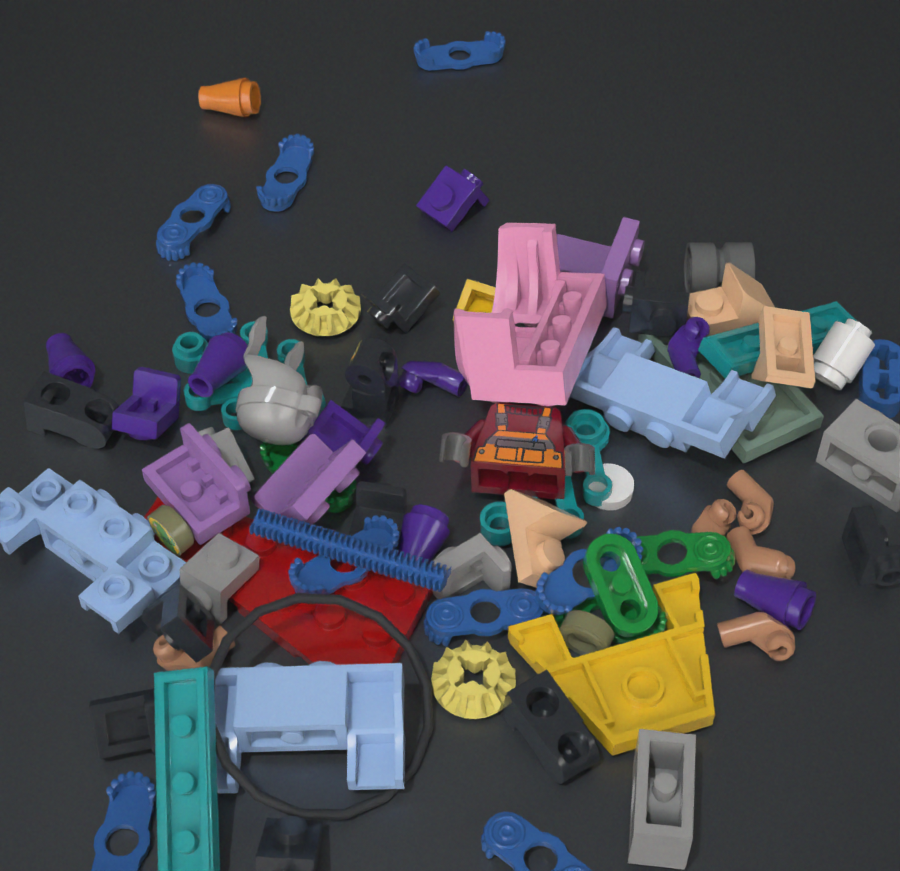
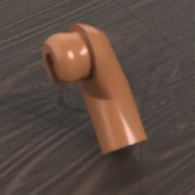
[727,470,774,534]
[691,499,737,536]
[726,526,796,579]
[717,612,795,661]
[153,626,236,671]

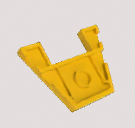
[508,573,715,756]

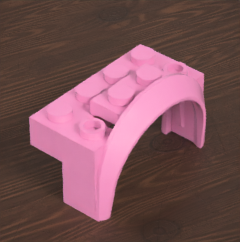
[454,223,607,407]

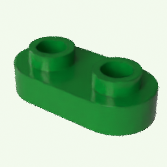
[583,534,658,637]

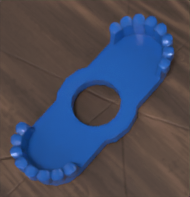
[414,31,506,70]
[257,134,314,212]
[156,184,231,261]
[176,262,238,342]
[288,515,399,594]
[535,527,643,615]
[424,588,546,646]
[91,771,156,871]
[481,812,592,871]

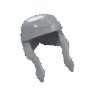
[235,316,323,446]

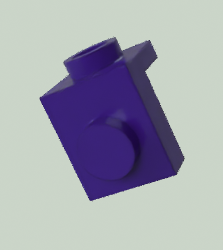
[416,165,490,232]
[112,367,181,440]
[301,400,386,465]

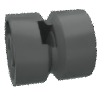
[684,242,755,293]

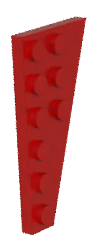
[144,497,433,665]

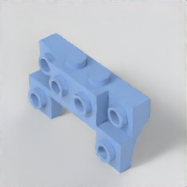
[570,327,776,459]
[0,468,186,634]
[215,661,405,793]

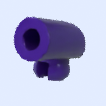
[668,317,710,378]
[398,361,468,397]

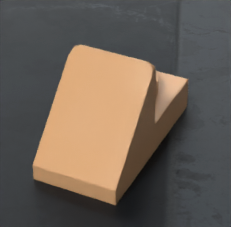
[686,262,775,336]
[752,306,815,388]
[504,489,587,588]

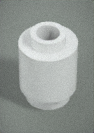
[813,319,875,390]

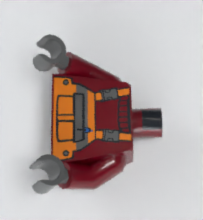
[439,402,595,499]

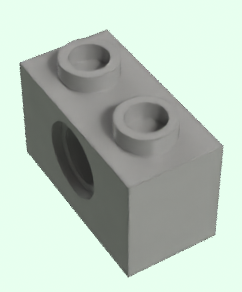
[816,399,900,513]
[628,729,696,870]

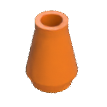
[199,77,261,118]

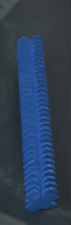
[249,508,451,592]

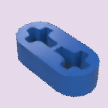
[859,339,900,419]

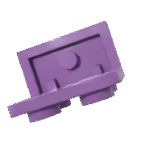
[557,217,645,318]

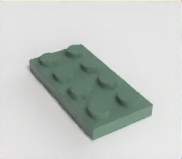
[638,334,824,463]

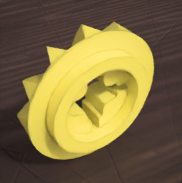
[290,278,361,336]
[431,640,516,719]

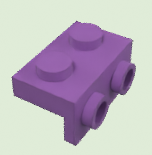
[142,423,251,545]
[251,434,366,526]

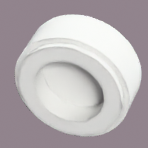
[588,464,634,510]

